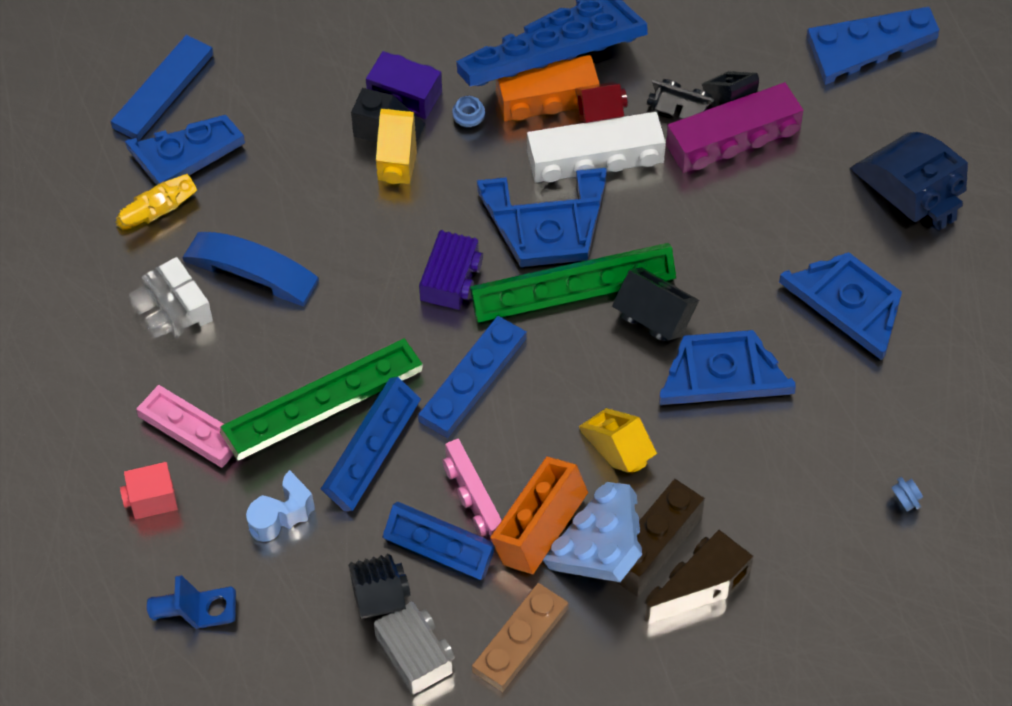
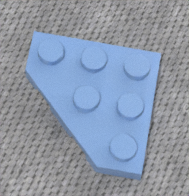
[543,482,642,582]

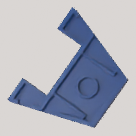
[477,168,607,267]

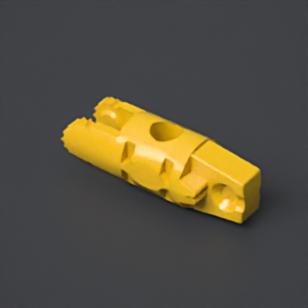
[115,174,197,230]

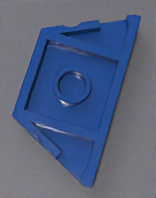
[779,252,902,360]
[659,330,796,405]

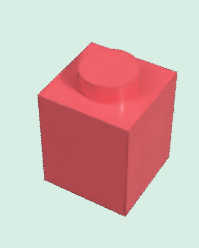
[120,462,178,520]

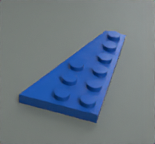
[456,0,648,87]

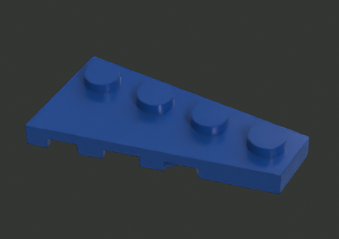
[806,6,940,85]

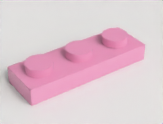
[136,385,234,468]
[442,438,502,541]

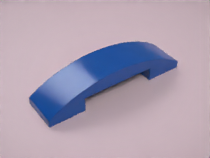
[182,232,319,307]

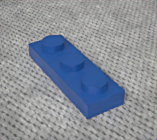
[382,502,495,580]

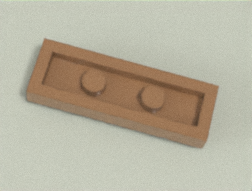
[472,583,569,693]

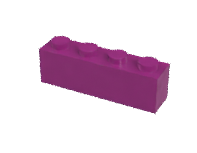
[666,82,804,173]

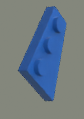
[125,115,245,185]

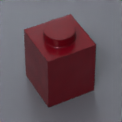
[575,82,628,123]

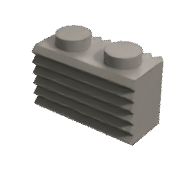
[374,602,454,695]

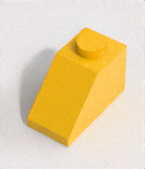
[376,109,417,184]
[578,408,657,473]

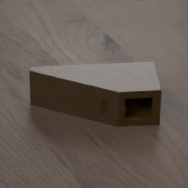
[645,530,753,623]

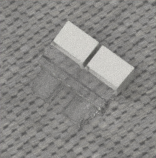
[129,257,213,338]

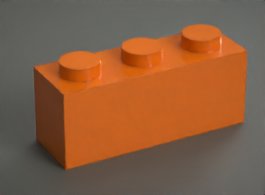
[496,55,599,122]
[490,456,588,574]

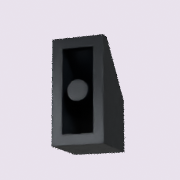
[351,88,426,148]

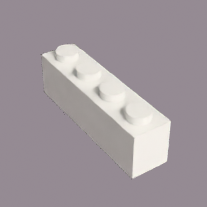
[527,111,666,183]

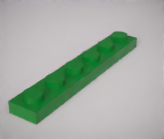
[470,243,676,323]
[220,338,423,461]

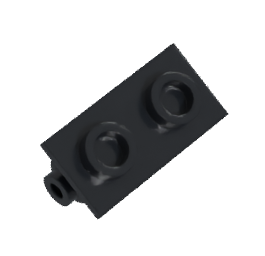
[647,79,716,119]

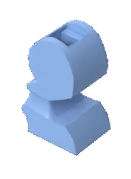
[246,470,315,542]

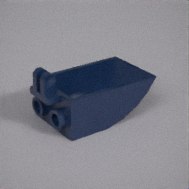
[850,132,968,230]

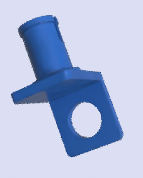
[147,575,236,629]

